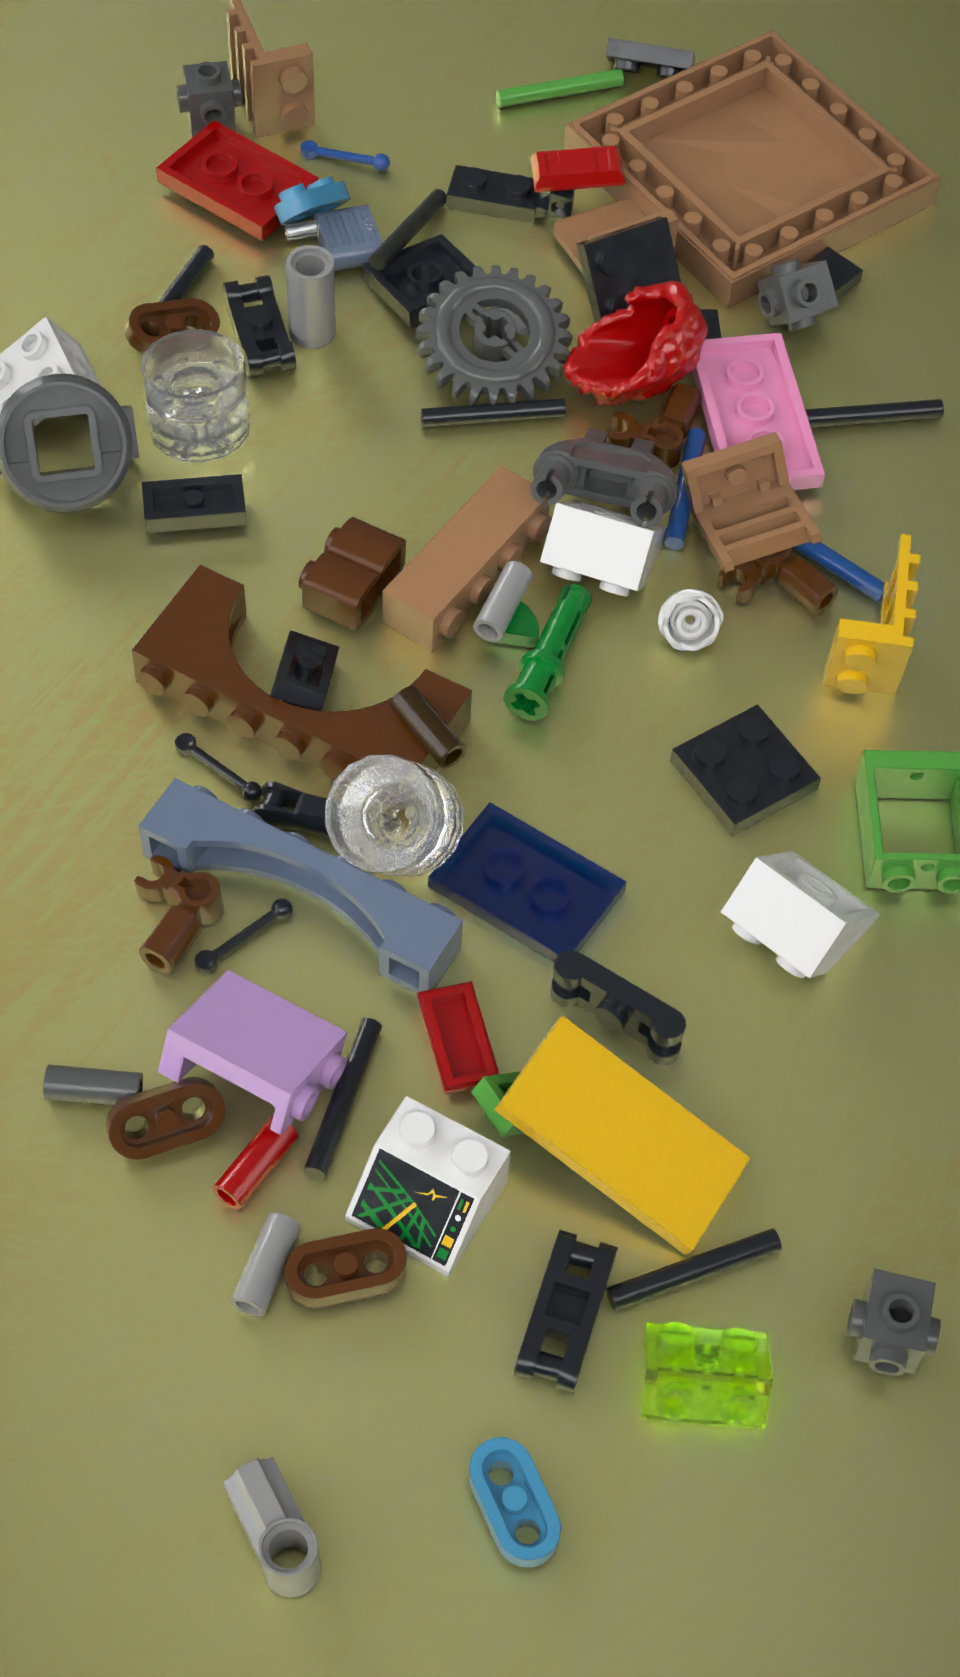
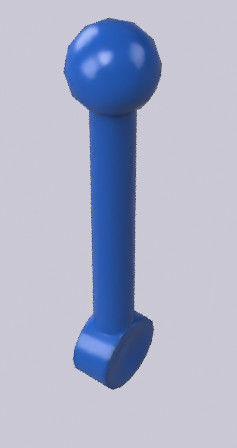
[300,140,390,172]

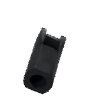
[253,781,356,842]

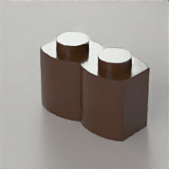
[298,517,406,631]

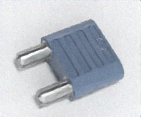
[285,204,383,272]

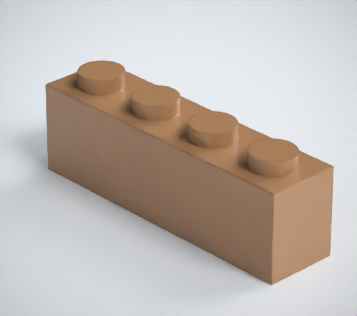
[382,466,552,652]

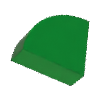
[487,601,539,648]

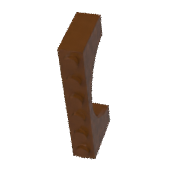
[132,565,472,812]

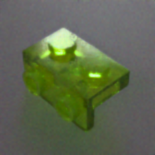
[641,1322,773,1429]

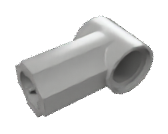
[223,1457,321,1598]

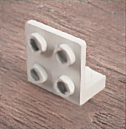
[0,317,101,427]

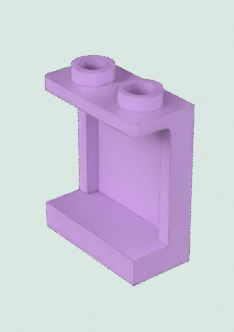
[158,970,347,1135]

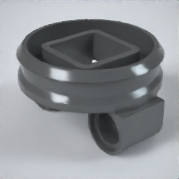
[0,373,139,513]

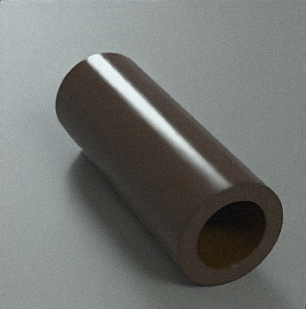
[391,686,467,769]

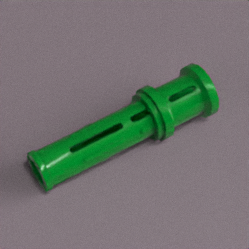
[503,584,592,721]

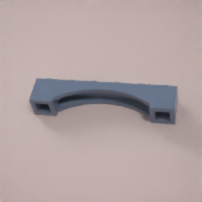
[139,778,463,994]

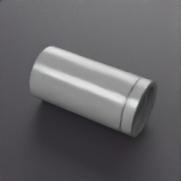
[286,245,336,349]

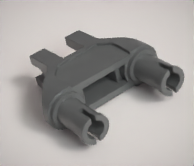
[531,428,678,527]

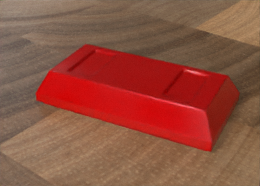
[530,146,625,193]
[417,981,499,1094]

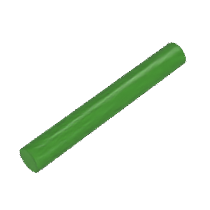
[495,69,624,108]

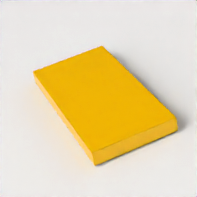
[494,1015,750,1255]

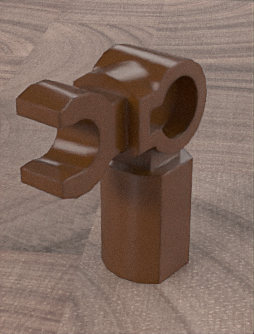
[606,383,701,469]
[717,548,838,616]
[134,855,224,975]

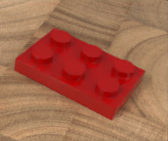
[156,120,319,241]

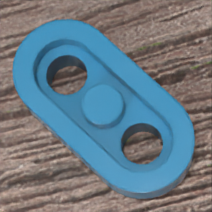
[274,176,351,225]
[469,1437,561,1568]

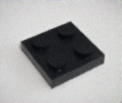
[670,704,821,836]

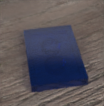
[428,802,627,962]

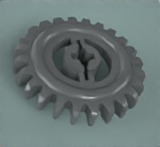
[416,265,573,405]

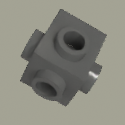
[176,61,242,137]
[757,258,839,331]
[846,1268,941,1376]

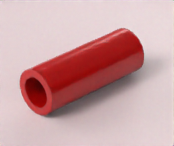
[212,1115,299,1210]

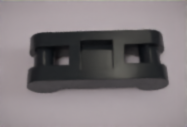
[223,275,296,378]
[551,950,686,1065]
[514,1229,618,1394]

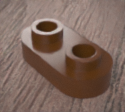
[125,298,220,355]
[105,1077,225,1160]
[285,1228,407,1308]

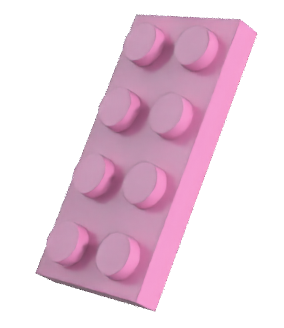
[692,333,825,490]

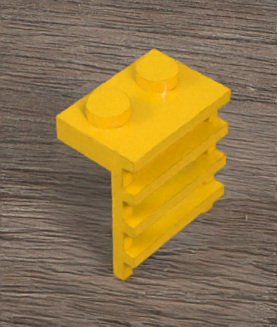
[823,534,921,696]

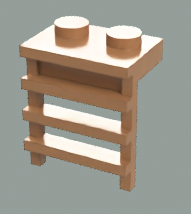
[226,0,315,138]
[681,432,822,573]

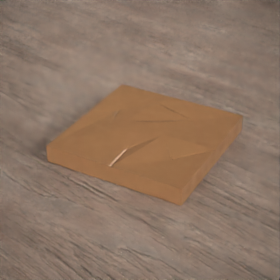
[564,30,942,309]

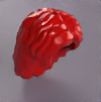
[563,280,708,406]

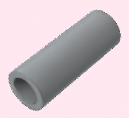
[473,561,533,642]
[230,1212,301,1317]

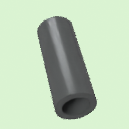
[43,1064,143,1106]

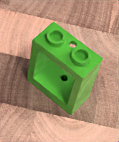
[855,750,960,893]

